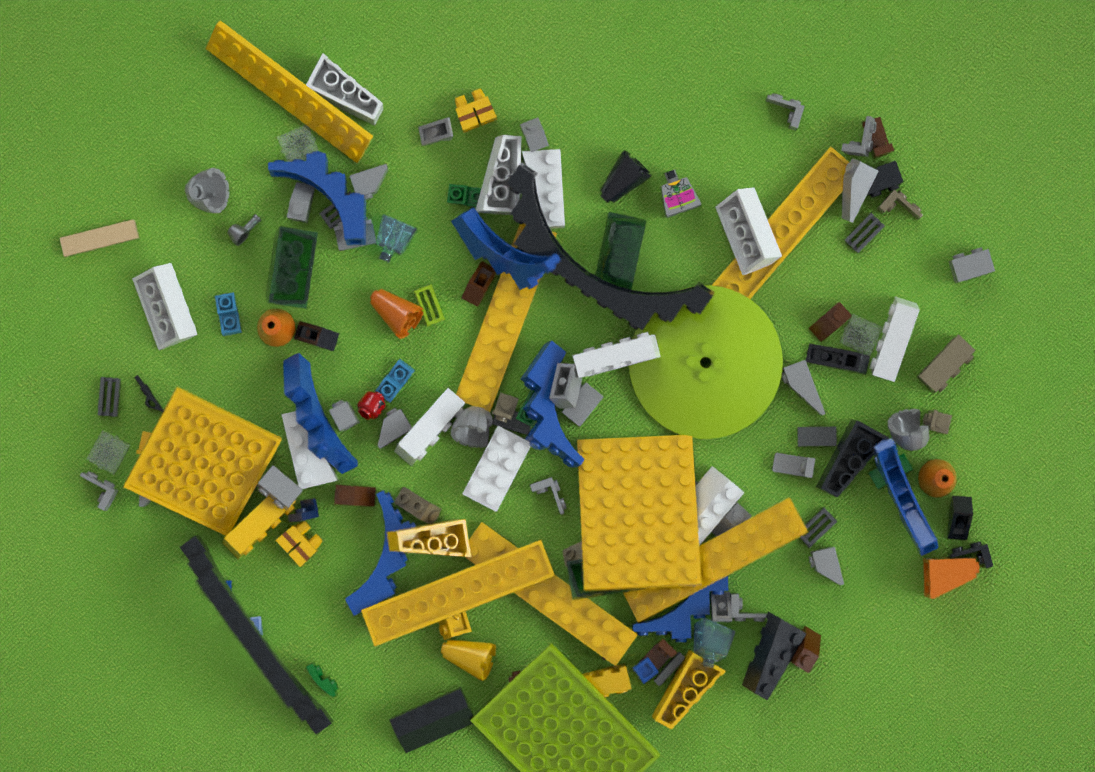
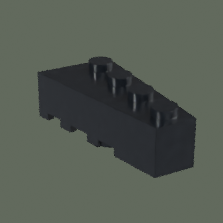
[816,419,890,497]
[742,611,806,701]

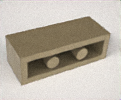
[917,335,975,393]

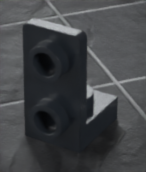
[947,541,994,568]

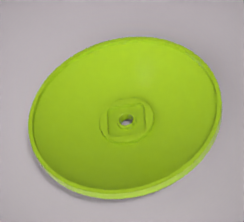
[629,285,783,439]

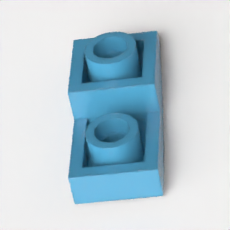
[215,292,242,336]
[375,359,415,402]

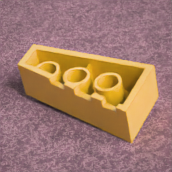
[223,496,296,560]
[387,519,471,557]
[651,650,726,730]
[582,663,632,697]

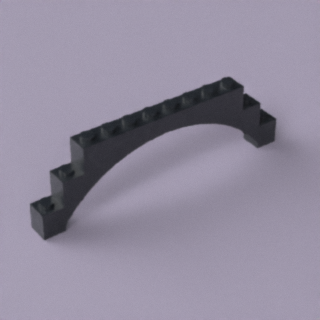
[507,163,715,330]
[180,535,333,735]

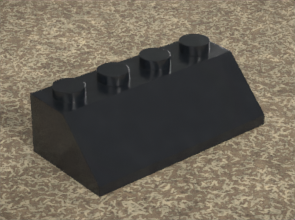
[389,687,474,753]

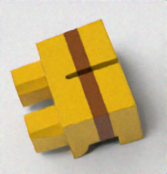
[455,88,497,133]
[276,520,323,567]

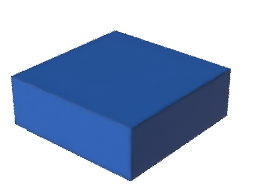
[632,656,659,684]

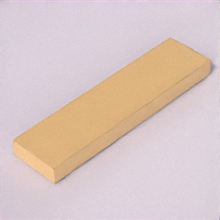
[60,219,139,257]

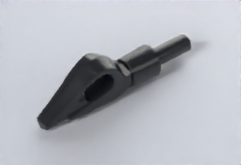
[134,375,164,412]

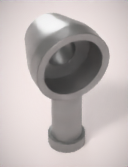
[228,214,262,246]

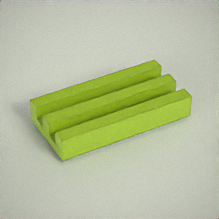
[414,284,445,327]

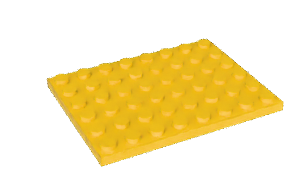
[577,435,702,591]

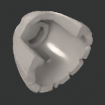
[185,168,229,213]
[451,406,493,448]
[888,409,929,451]

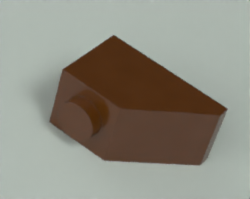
[461,261,496,307]
[808,302,852,342]
[334,485,376,507]
[790,626,821,673]

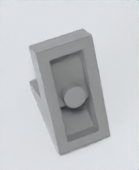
[418,118,453,145]
[711,592,732,622]

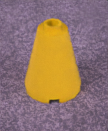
[441,640,496,681]

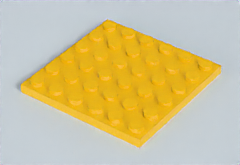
[124,387,282,536]

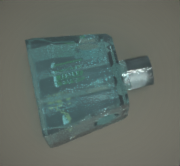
[376,214,418,263]
[694,618,735,668]

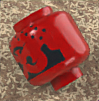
[357,391,386,420]

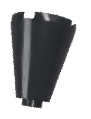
[600,150,652,203]

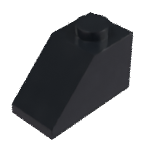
[294,321,340,352]
[948,496,973,540]

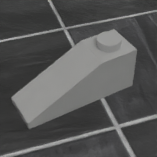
[842,158,879,223]
[781,360,826,415]

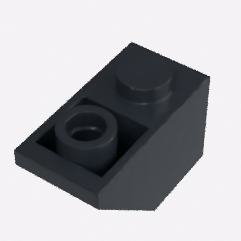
[866,161,903,198]

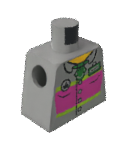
[661,170,701,218]

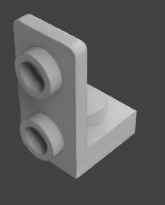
[766,93,805,130]
[841,116,876,157]
[772,453,815,478]
[80,471,118,511]
[530,477,567,515]
[730,593,767,621]

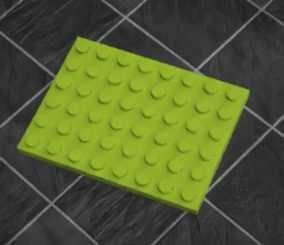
[470,643,660,772]

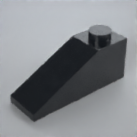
[806,343,870,375]

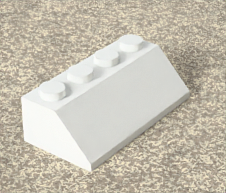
[715,188,782,275]
[133,263,198,350]
[695,466,744,545]

